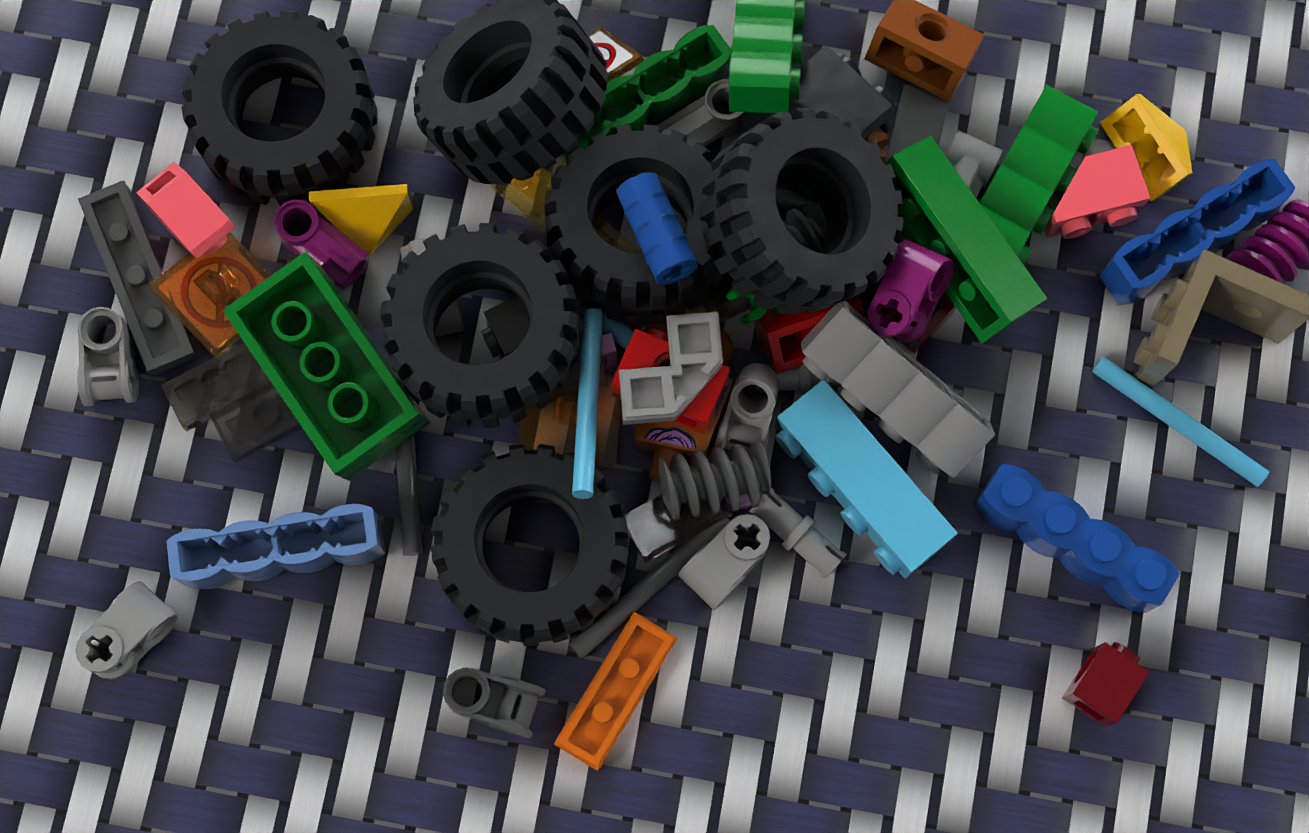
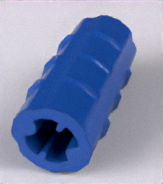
[616,172,698,285]

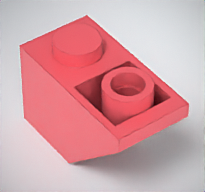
[1044,145,1150,239]
[136,162,235,259]

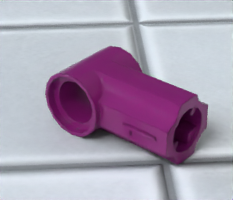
[274,199,370,290]

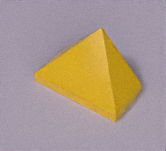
[1100,94,1193,202]
[309,184,413,256]

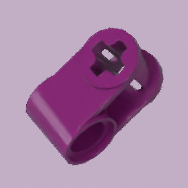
[867,240,954,343]

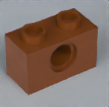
[864,0,985,102]

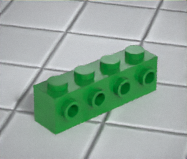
[884,135,1048,343]

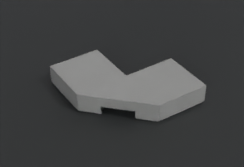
[619,312,723,425]

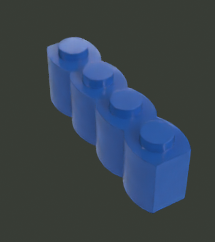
[1099,159,1295,305]
[973,464,1180,613]

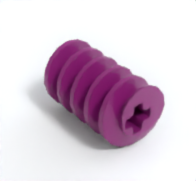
[1227,200,1309,283]

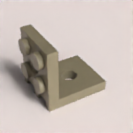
[1133,249,1309,389]

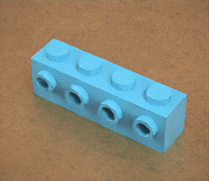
[775,380,958,579]

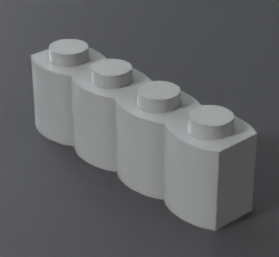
[801,300,995,478]

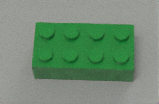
[222,251,431,481]

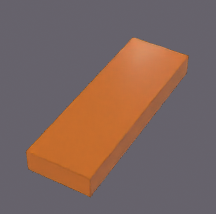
[554,612,677,771]

